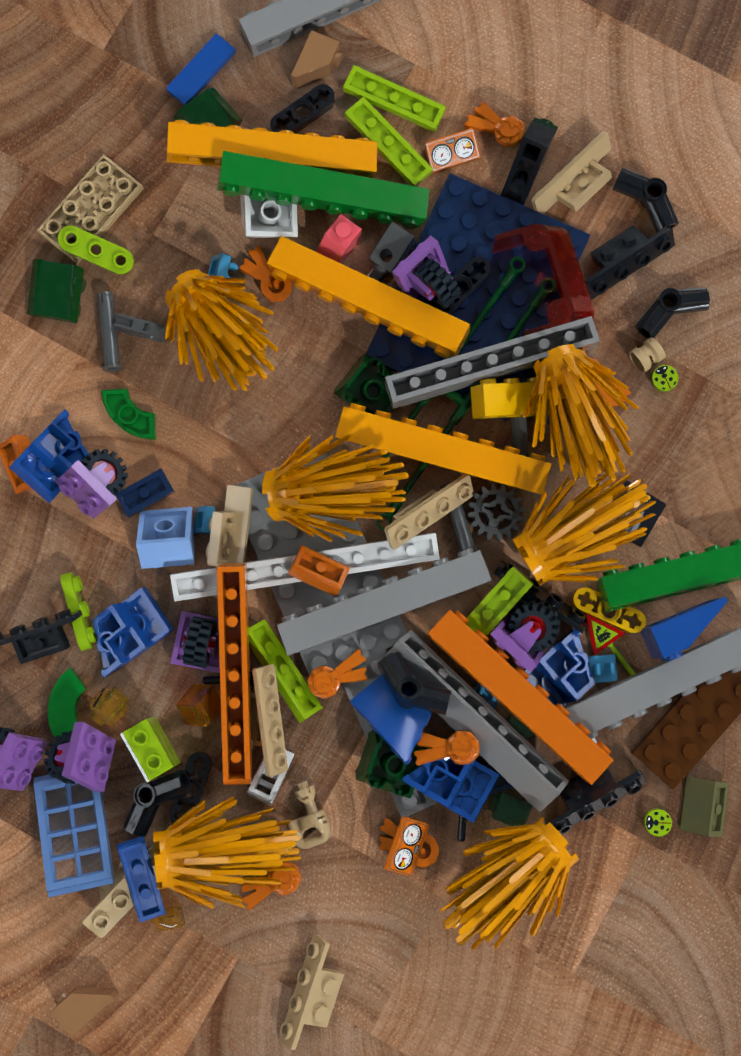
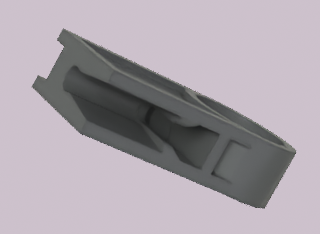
[113,313,166,343]

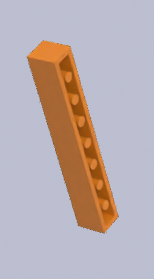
[217,563,253,785]
[427,610,614,785]

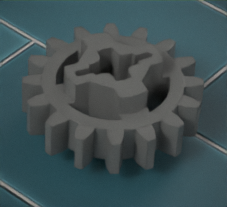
[467,483,525,541]

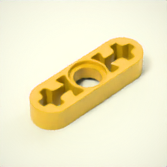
[572,587,646,634]

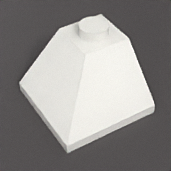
[240,195,298,239]

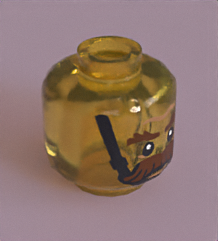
[89,687,129,727]

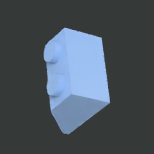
[136,507,196,569]

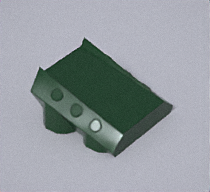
[173,87,243,127]
[27,258,86,323]
[334,353,393,415]
[355,729,428,799]

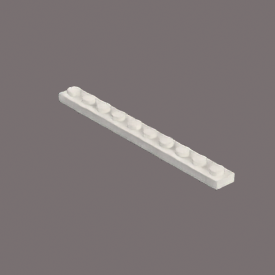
[170,532,440,602]

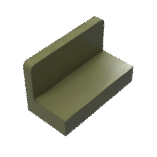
[680,777,729,837]

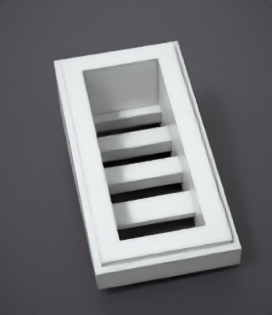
[247,750,294,806]

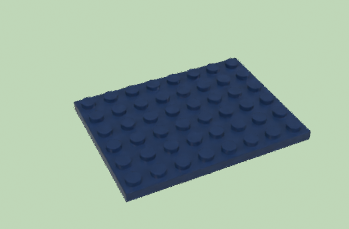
[366,173,590,421]

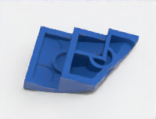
[9,409,88,503]
[93,587,175,677]
[524,628,595,707]
[350,674,431,765]
[402,757,500,823]

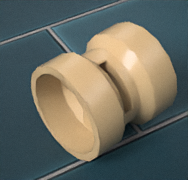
[629,337,666,373]

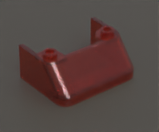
[491,224,594,336]

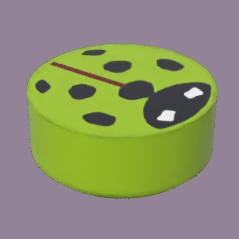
[651,365,678,392]
[643,808,672,837]

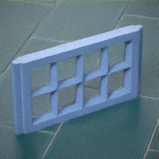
[34,775,114,898]

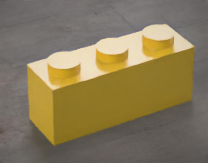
[470,378,549,419]

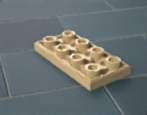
[37,154,144,265]

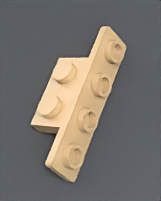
[531,131,612,214]
[384,474,474,550]
[206,485,253,567]
[250,665,288,777]
[82,844,156,938]
[279,934,344,1050]

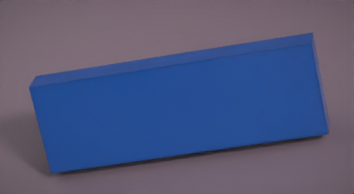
[166,33,236,106]
[117,836,166,923]

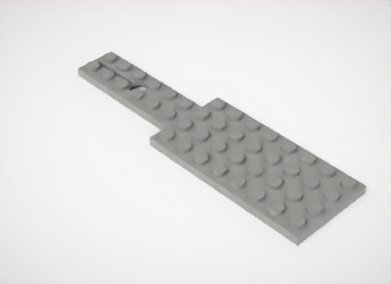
[237,452,438,818]

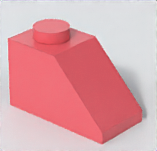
[316,214,362,264]

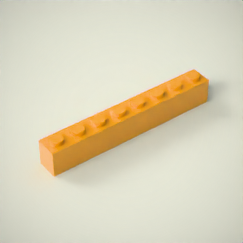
[166,120,377,178]
[267,236,470,359]
[335,403,552,495]

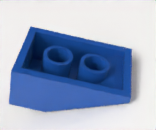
[640,596,728,661]

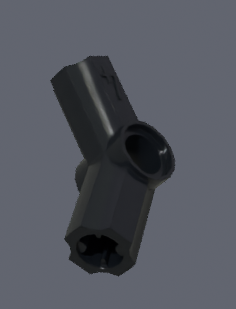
[612,167,679,233]
[635,287,710,338]
[377,652,451,715]
[123,770,192,837]

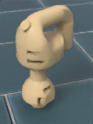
[288,781,332,849]

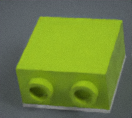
[120,716,181,782]

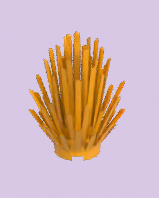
[165,269,278,391]
[523,344,639,487]
[262,434,409,542]
[512,473,656,586]
[153,796,302,909]
[439,817,579,951]

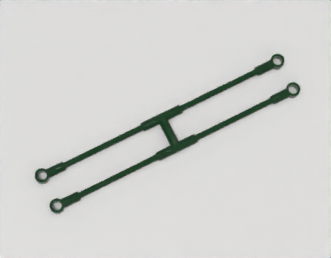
[376,256,556,530]

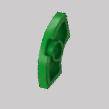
[101,389,157,440]
[48,668,87,738]

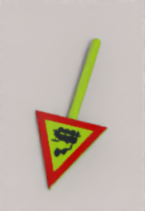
[586,613,636,676]

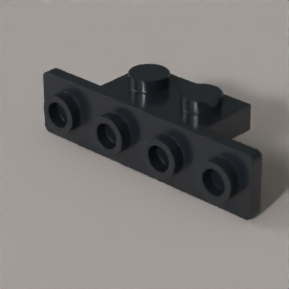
[584,225,675,300]
[494,560,588,633]
[0,609,83,664]
[547,768,645,835]

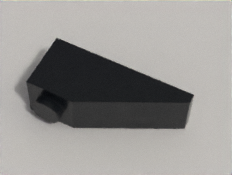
[501,120,556,205]

